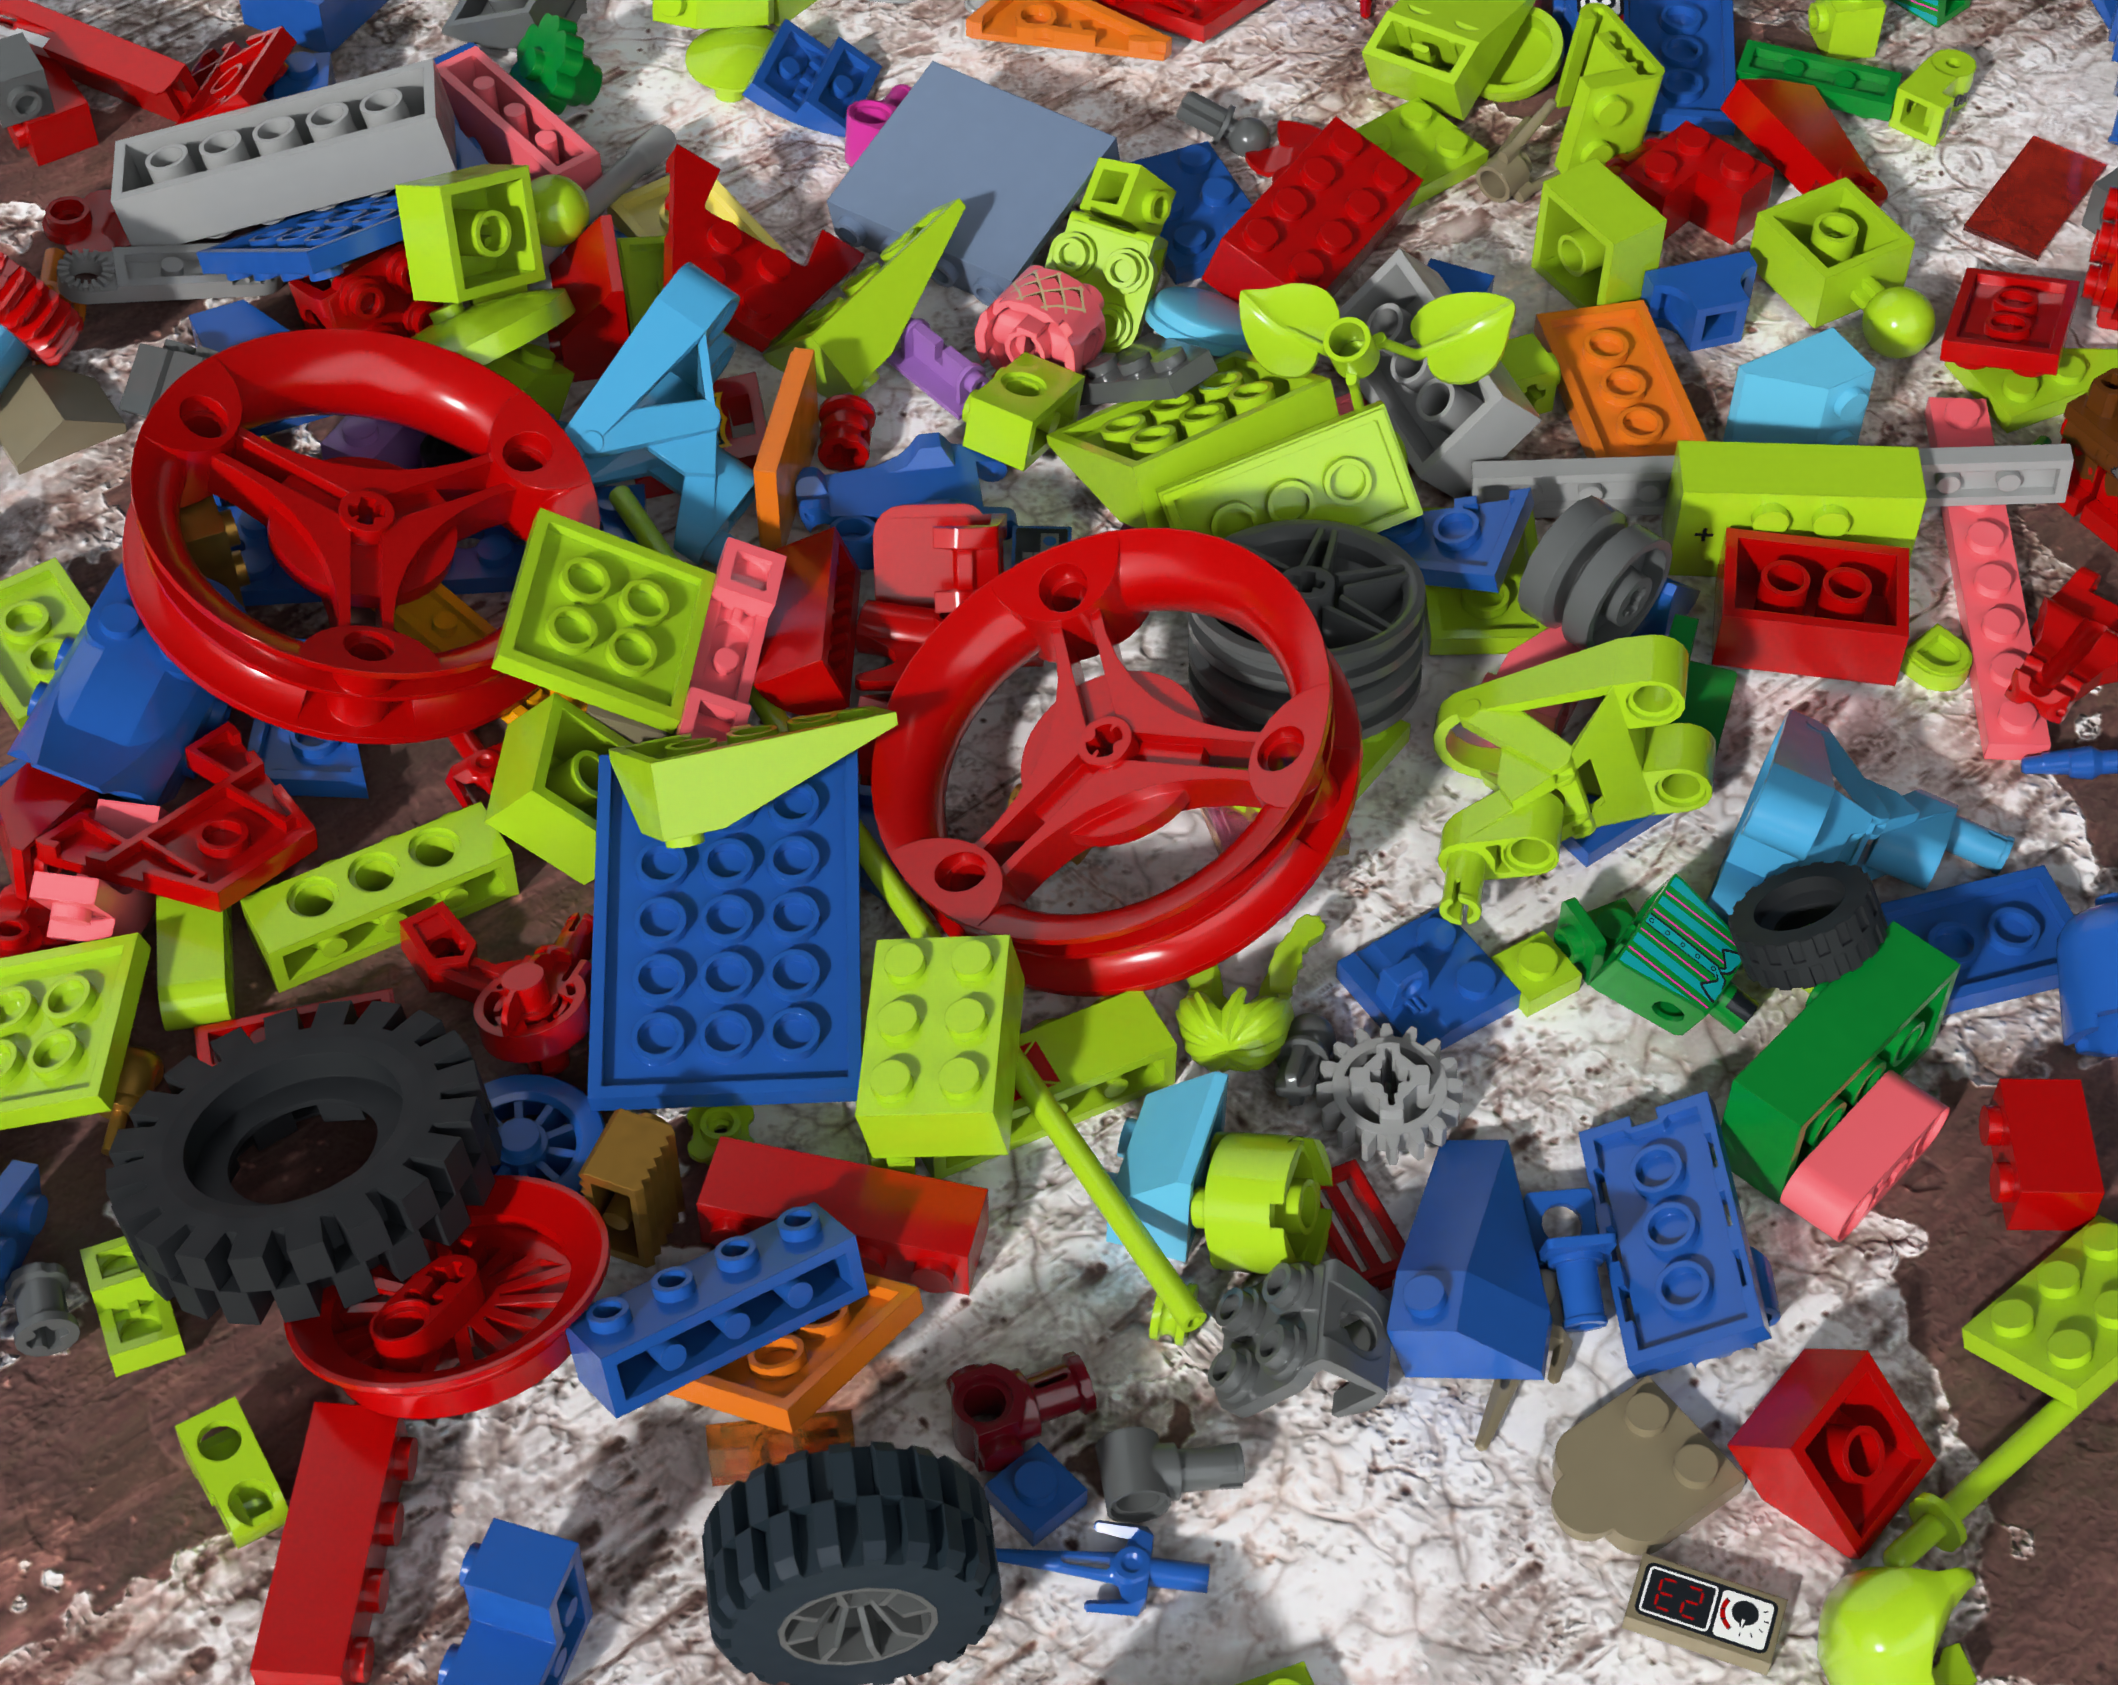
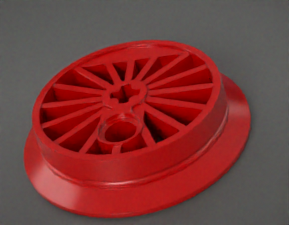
[284,1175,611,1419]

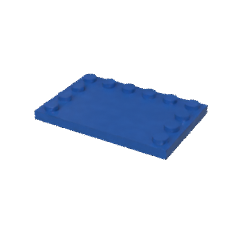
[587,749,863,1111]

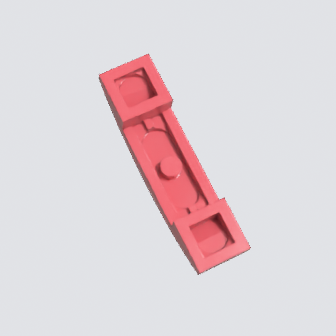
[676,537,787,742]

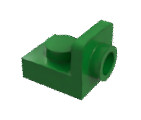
[1554,897,1636,985]

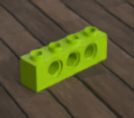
[240,801,519,993]

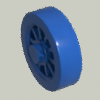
[484,1074,605,1196]

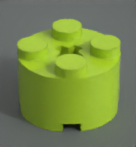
[1190,1131,1333,1274]

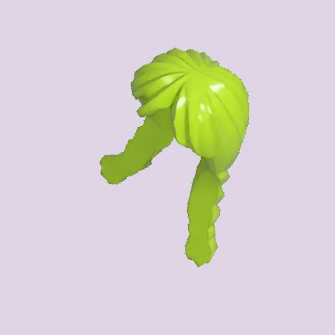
[1175,914,1326,1073]

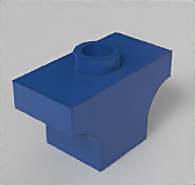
[1640,251,1758,352]

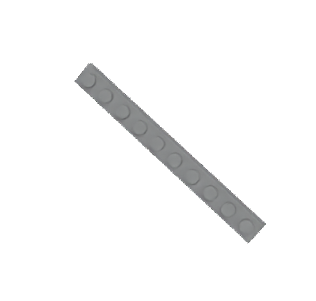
[1471,444,2074,518]

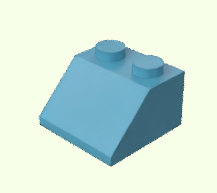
[1723,327,1876,445]
[1098,1071,1229,1262]

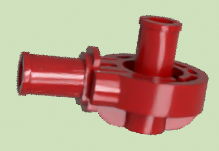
[473,912,593,1077]

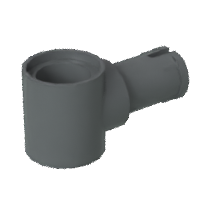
[1095,1427,1245,1524]

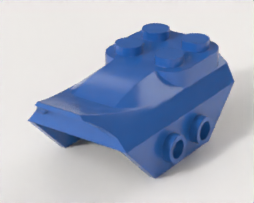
[7,562,247,806]

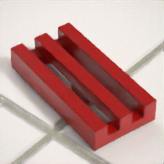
[1320,1159,1406,1291]

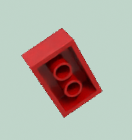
[1711,527,1909,686]

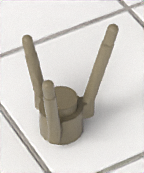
[1476,99,1561,203]

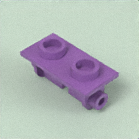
[886,317,990,420]

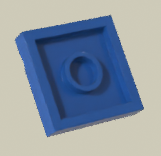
[1336,907,1521,1050]

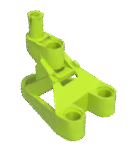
[1433,635,1716,925]

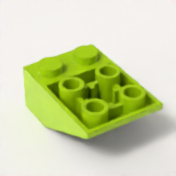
[1361,0,1536,121]

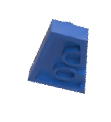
[1377,488,1535,593]
[247,638,369,798]

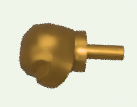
[98,1045,164,1156]

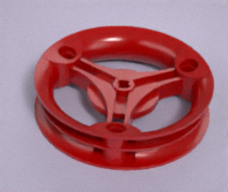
[122,328,600,745]
[871,528,1363,997]

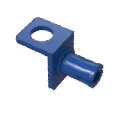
[1523,1188,1617,1332]

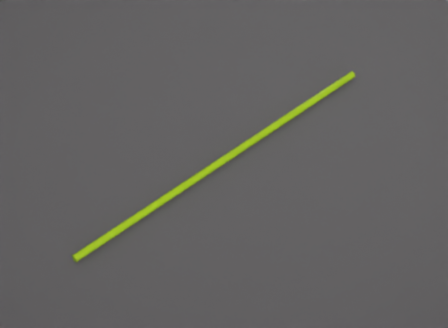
[609,485,1207,1332]

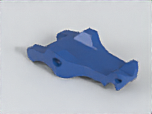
[795,432,1018,541]

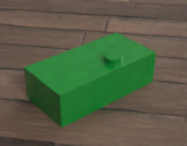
[1713,920,1961,1205]

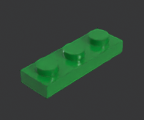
[1736,39,1903,122]

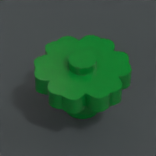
[509,13,602,115]

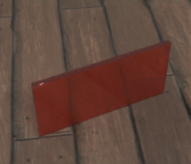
[1963,135,2107,261]

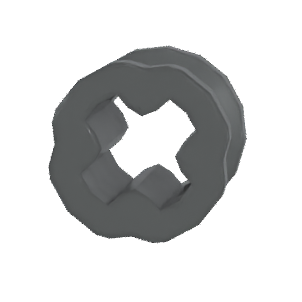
[4,1262,80,1357]

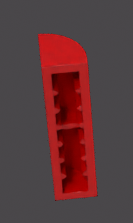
[754,526,861,716]

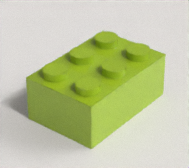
[855,935,1025,1158]

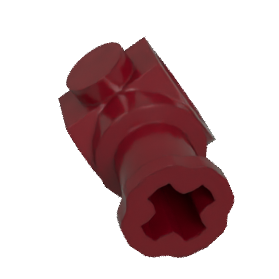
[946,1351,1097,1472]

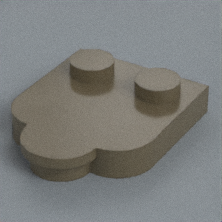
[1551,1375,1746,1555]

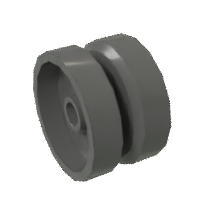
[1518,496,1673,650]

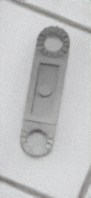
[57,243,285,304]

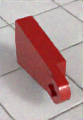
[1720,79,1888,208]

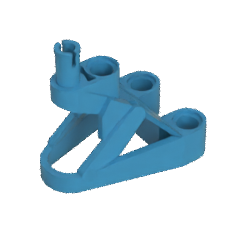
[564,262,755,568]
[1705,709,2015,926]

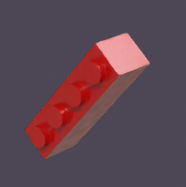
[697,1136,989,1295]
[250,1402,418,1685]

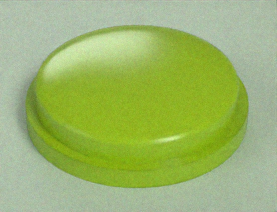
[1479,6,1565,102]

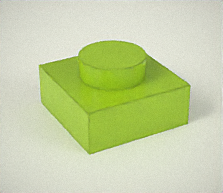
[1491,930,1583,1017]

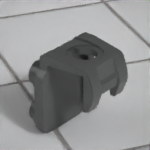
[1208,1259,1391,1418]

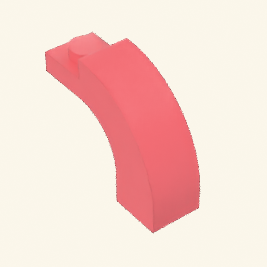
[29,799,170,943]

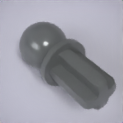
[1176,91,1271,157]
[1274,1013,1336,1106]

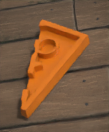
[966,0,1172,61]

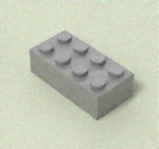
[1339,248,1542,498]

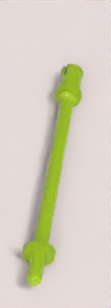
[1883,1377,2118,1568]

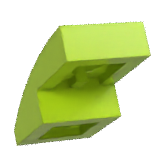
[80,1236,186,1377]

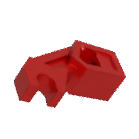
[399,901,558,1008]

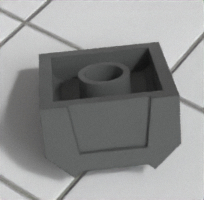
[441,0,587,53]

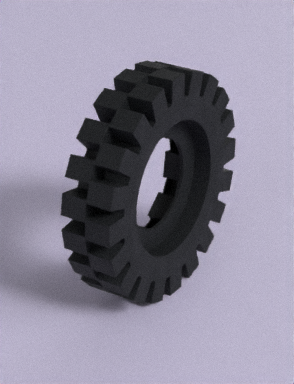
[105,1000,502,1325]

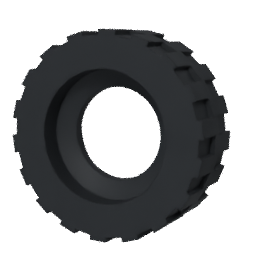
[1728,861,1888,991]

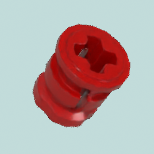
[817,394,876,472]

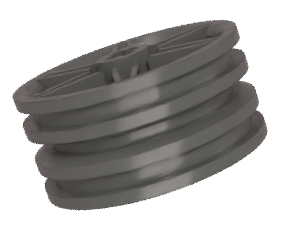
[1188,519,1425,740]

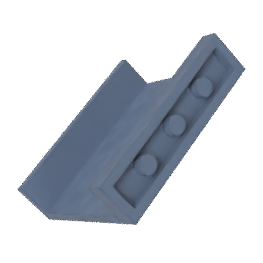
[827,61,1120,306]

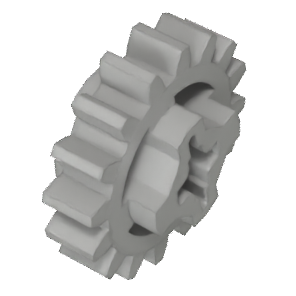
[1316,1023,1463,1165]

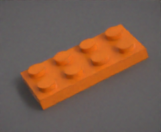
[1534,299,1707,458]

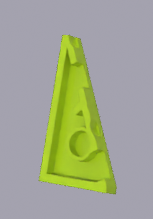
[1944,348,2118,433]

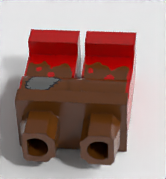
[2057,368,2118,553]

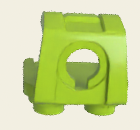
[1045,210,1168,354]

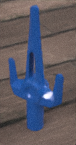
[996,1520,1210,1616]

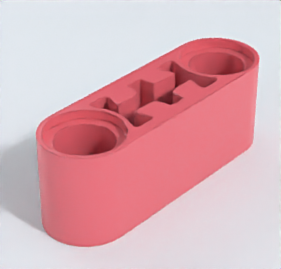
[1780,1070,1950,1243]

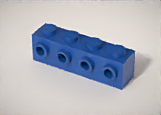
[565,1202,869,1419]

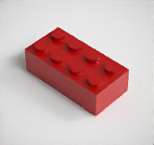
[1202,116,1424,303]

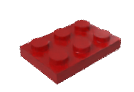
[1940,267,2080,377]

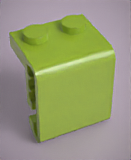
[1554,3,1665,173]

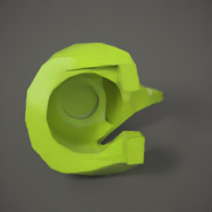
[1817,1567,1977,1685]

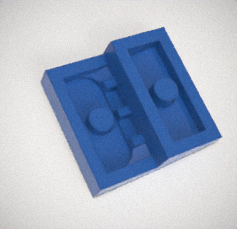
[742,19,882,137]

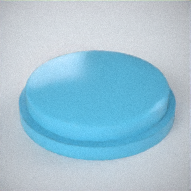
[1145,286,1253,357]

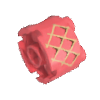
[974,265,1106,378]

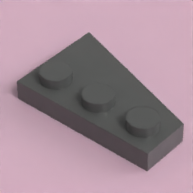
[1080,332,1218,406]

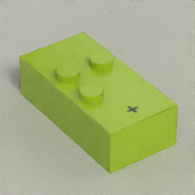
[1661,440,1927,577]

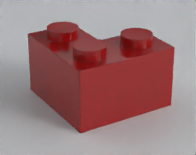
[1620,120,1775,246]

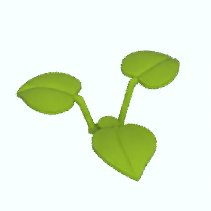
[1239,283,1516,469]

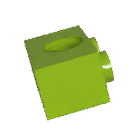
[962,352,1085,472]

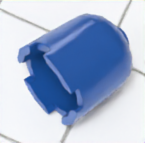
[2056,893,2118,1057]

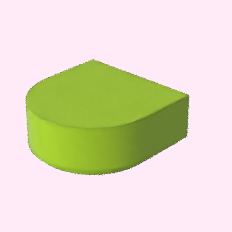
[1900,623,1973,692]

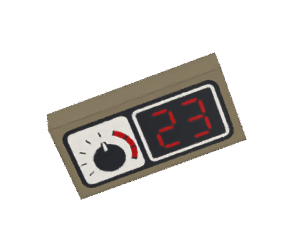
[1621,1553,1788,1676]

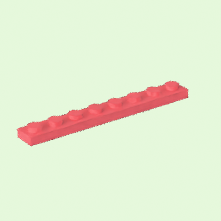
[1924,397,2051,760]

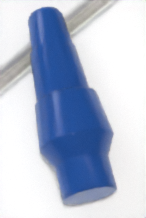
[2020,745,2118,780]

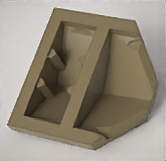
[0,364,127,475]

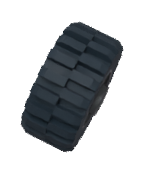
[702,1441,1002,1685]

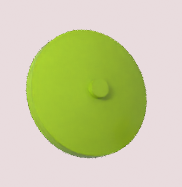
[412,288,576,366]

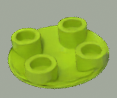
[685,26,775,103]

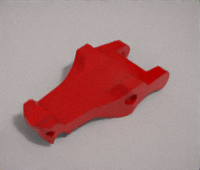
[2004,566,2118,724]

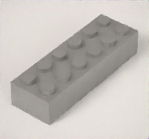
[111,58,457,247]

